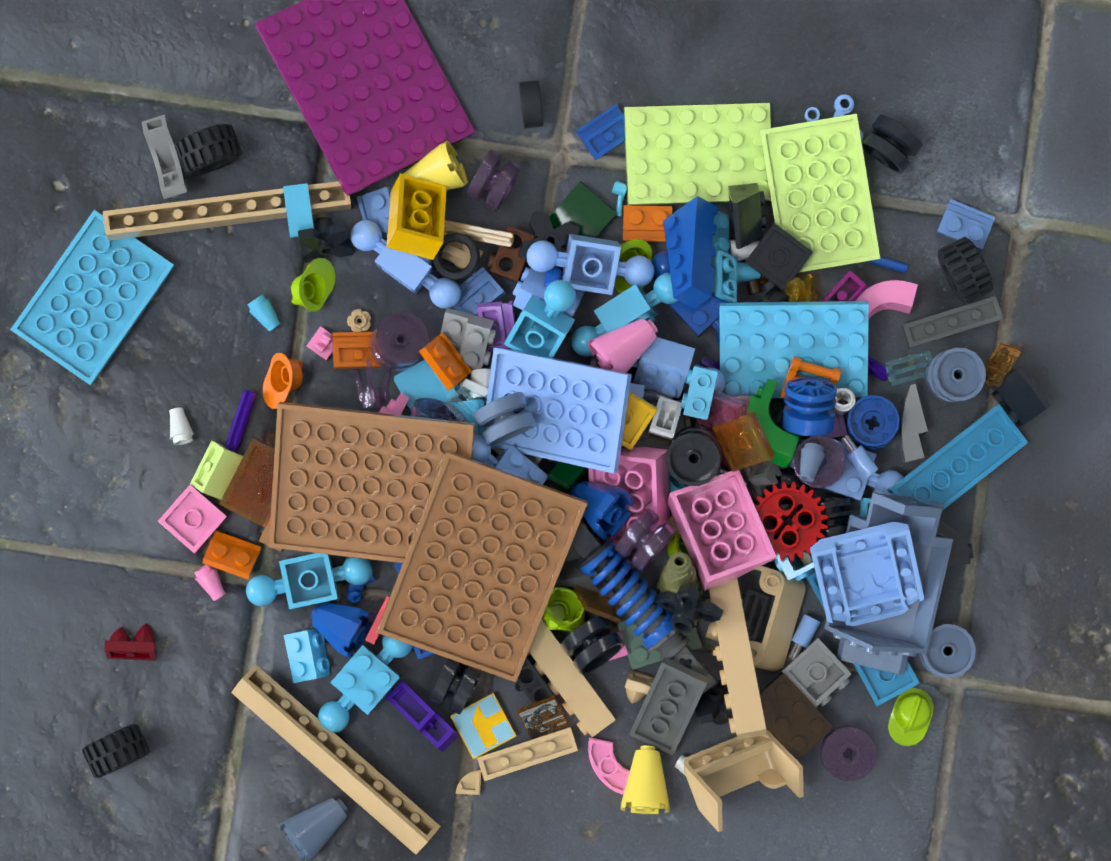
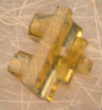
[785,273,818,302]

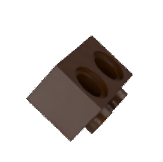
[488,226,535,283]

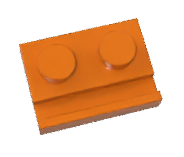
[623,205,672,242]
[332,332,384,369]
[419,332,472,391]
[202,531,261,580]

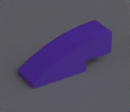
[386,680,460,752]

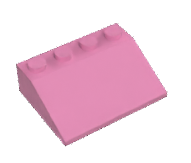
[589,447,671,552]
[667,469,776,591]

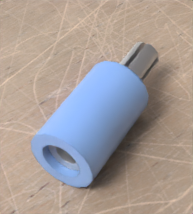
[841,435,878,479]
[789,614,821,660]

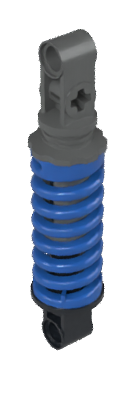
[571,517,718,694]

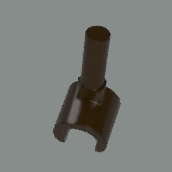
[747,278,769,295]

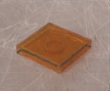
[712,412,775,472]

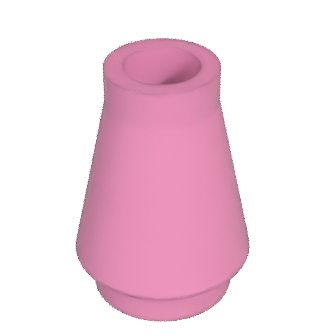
[194,565,226,601]

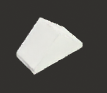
[648,396,682,440]

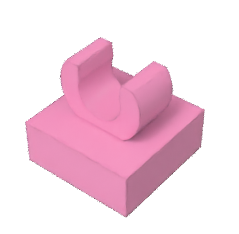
[307,326,333,361]

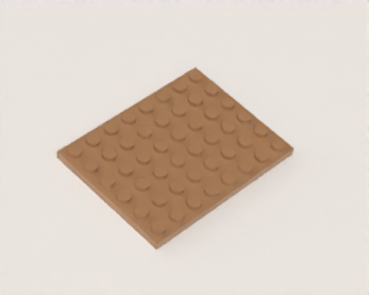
[269,402,475,563]
[377,450,587,682]

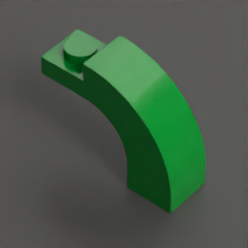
[744,378,799,468]

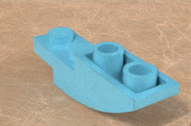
[711,211,737,303]

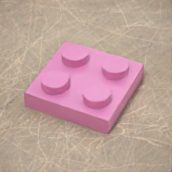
[158,484,227,554]

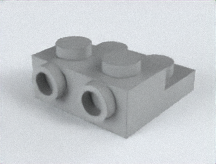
[441,308,496,370]
[782,638,851,707]

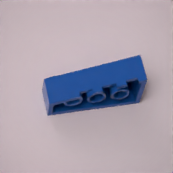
[663,196,718,309]

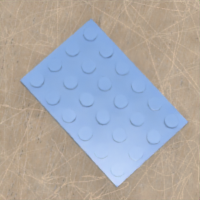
[485,347,632,473]

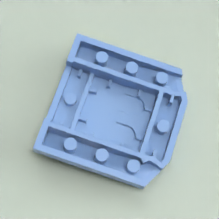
[810,522,924,626]

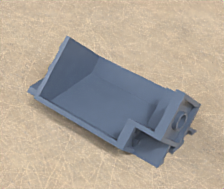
[824,488,953,675]

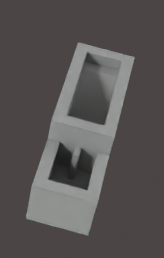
[899,384,928,463]

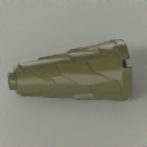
[656,552,704,613]

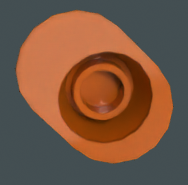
[263,353,303,409]

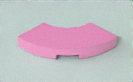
[588,737,630,795]

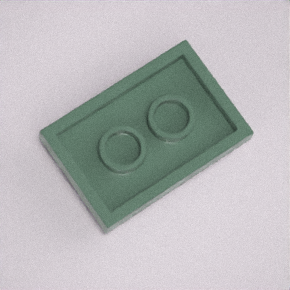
[617,620,702,670]

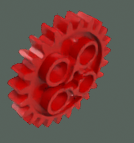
[754,482,829,563]

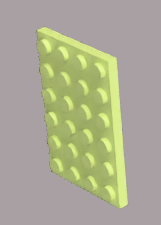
[624,103,771,205]
[760,114,880,273]

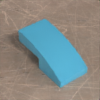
[283,183,314,238]

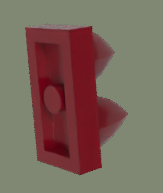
[104,623,157,661]

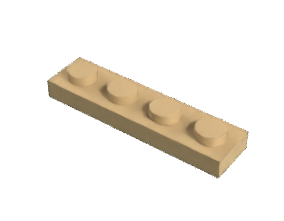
[477,727,578,781]

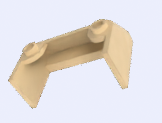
[710,566,806,672]
[684,730,804,832]

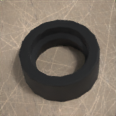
[519,80,543,128]
[433,233,480,280]

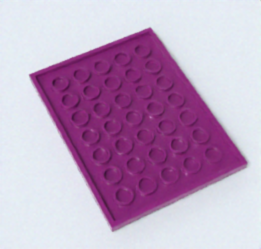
[254,0,475,197]

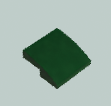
[549,181,617,238]

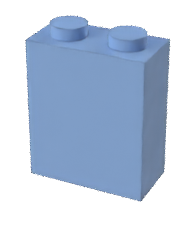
[513,267,586,318]

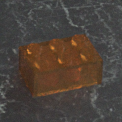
[219,439,275,527]

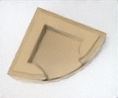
[456,770,481,795]

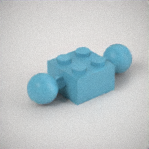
[571,272,678,357]
[504,280,576,358]
[246,553,373,609]
[318,636,413,733]

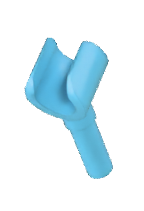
[612,181,627,216]

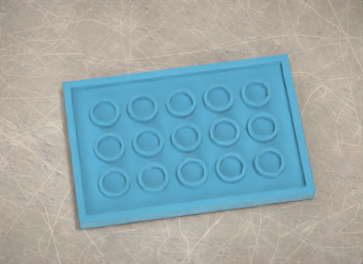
[10,210,175,386]
[719,301,869,399]

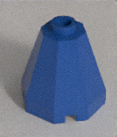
[571,481,634,540]
[311,602,374,658]

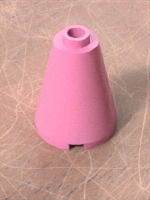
[587,318,658,373]

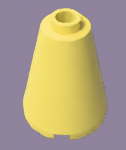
[403,141,468,191]
[620,746,670,814]

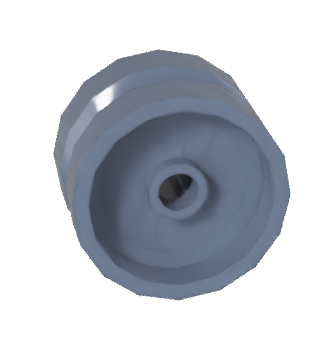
[925,348,986,403]
[473,392,537,446]
[918,624,976,678]

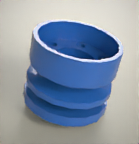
[782,378,837,436]
[846,395,899,451]

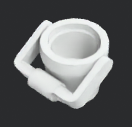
[460,369,491,405]

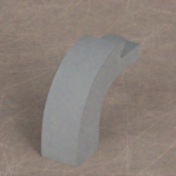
[142,114,188,199]

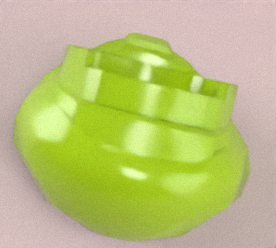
[542,587,585,632]

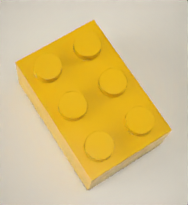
[387,173,447,260]

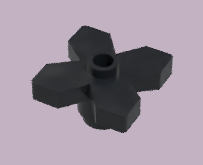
[518,211,580,273]
[298,217,353,263]
[656,584,724,633]
[695,680,733,725]

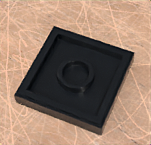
[744,223,813,292]

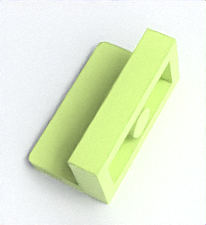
[190,441,245,500]

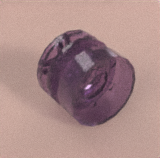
[793,436,846,489]

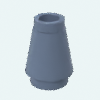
[799,443,825,482]

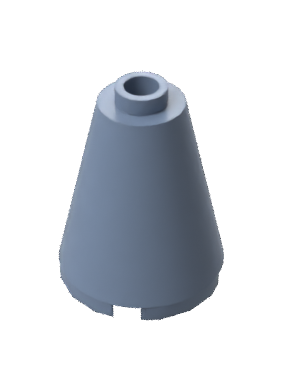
[278,798,348,861]

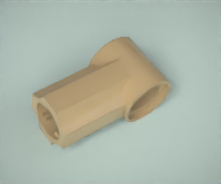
[442,242,483,274]

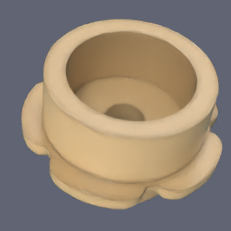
[347,309,371,332]

